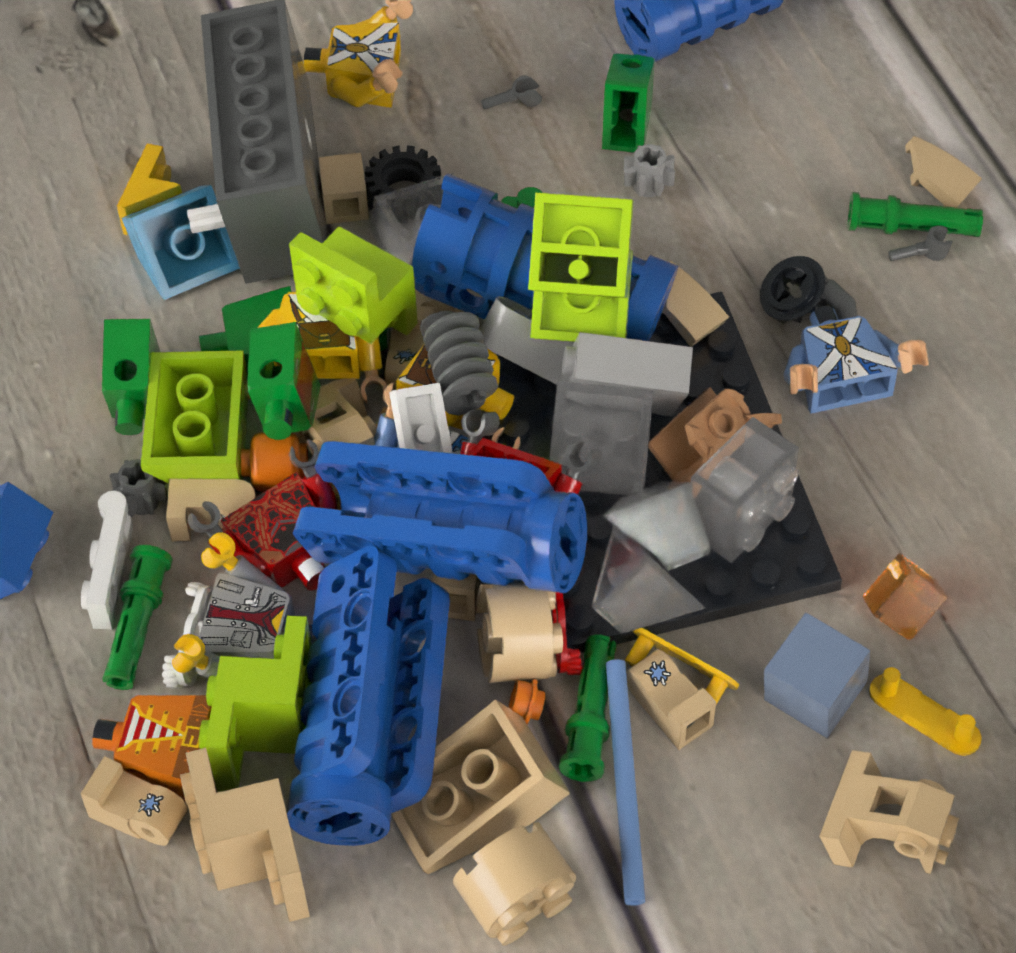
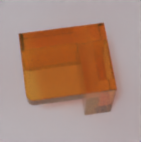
[863,553,948,640]

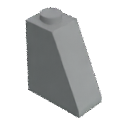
[562,332,693,416]

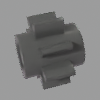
[110,459,168,517]

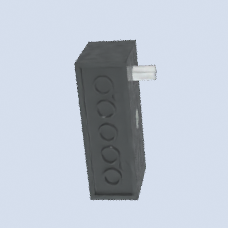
[187,0,328,284]

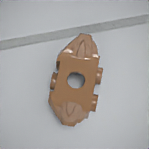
[646,387,782,513]

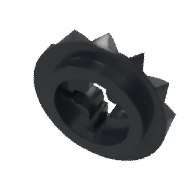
[760,256,829,324]

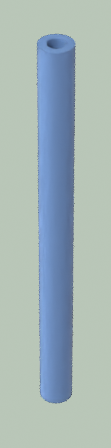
[606,659,645,906]

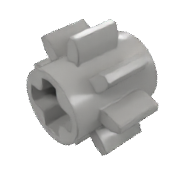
[624,144,675,197]

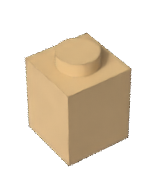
[318,153,369,224]

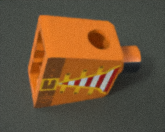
[92,695,212,803]

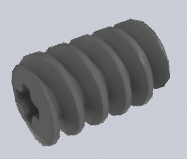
[420,311,498,416]

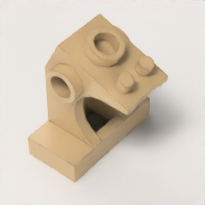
[292,378,377,496]
[819,750,959,874]

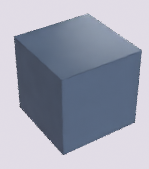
[764,612,870,738]

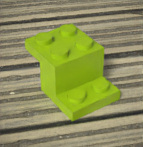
[528,193,634,342]
[289,226,418,344]
[199,615,312,792]

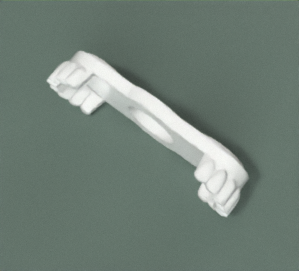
[162,582,213,689]

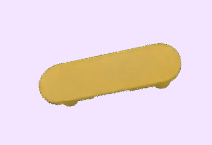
[625,625,740,705]
[869,667,982,756]

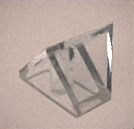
[603,482,711,571]
[591,524,706,633]

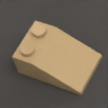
[391,699,570,874]

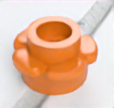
[508,678,545,724]

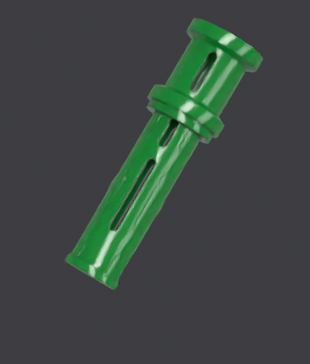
[847,192,983,237]
[102,545,173,690]
[559,635,617,782]

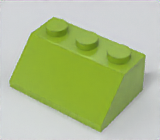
[141,351,249,484]

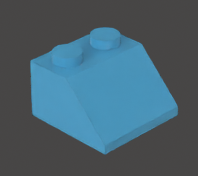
[121,185,240,300]

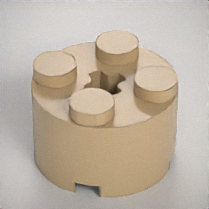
[477,581,563,683]
[453,822,576,946]

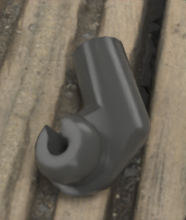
[816,279,858,320]

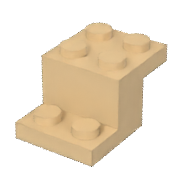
[180,748,310,922]

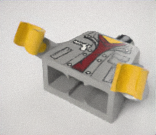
[172,532,317,678]

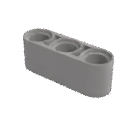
[480,296,595,400]

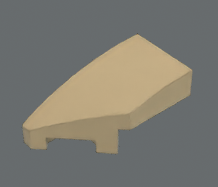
[905,136,982,208]
[662,261,729,347]

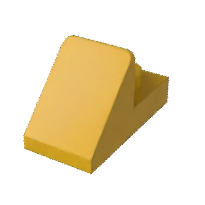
[117,143,182,235]

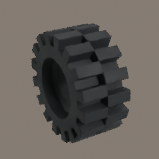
[364,145,443,226]

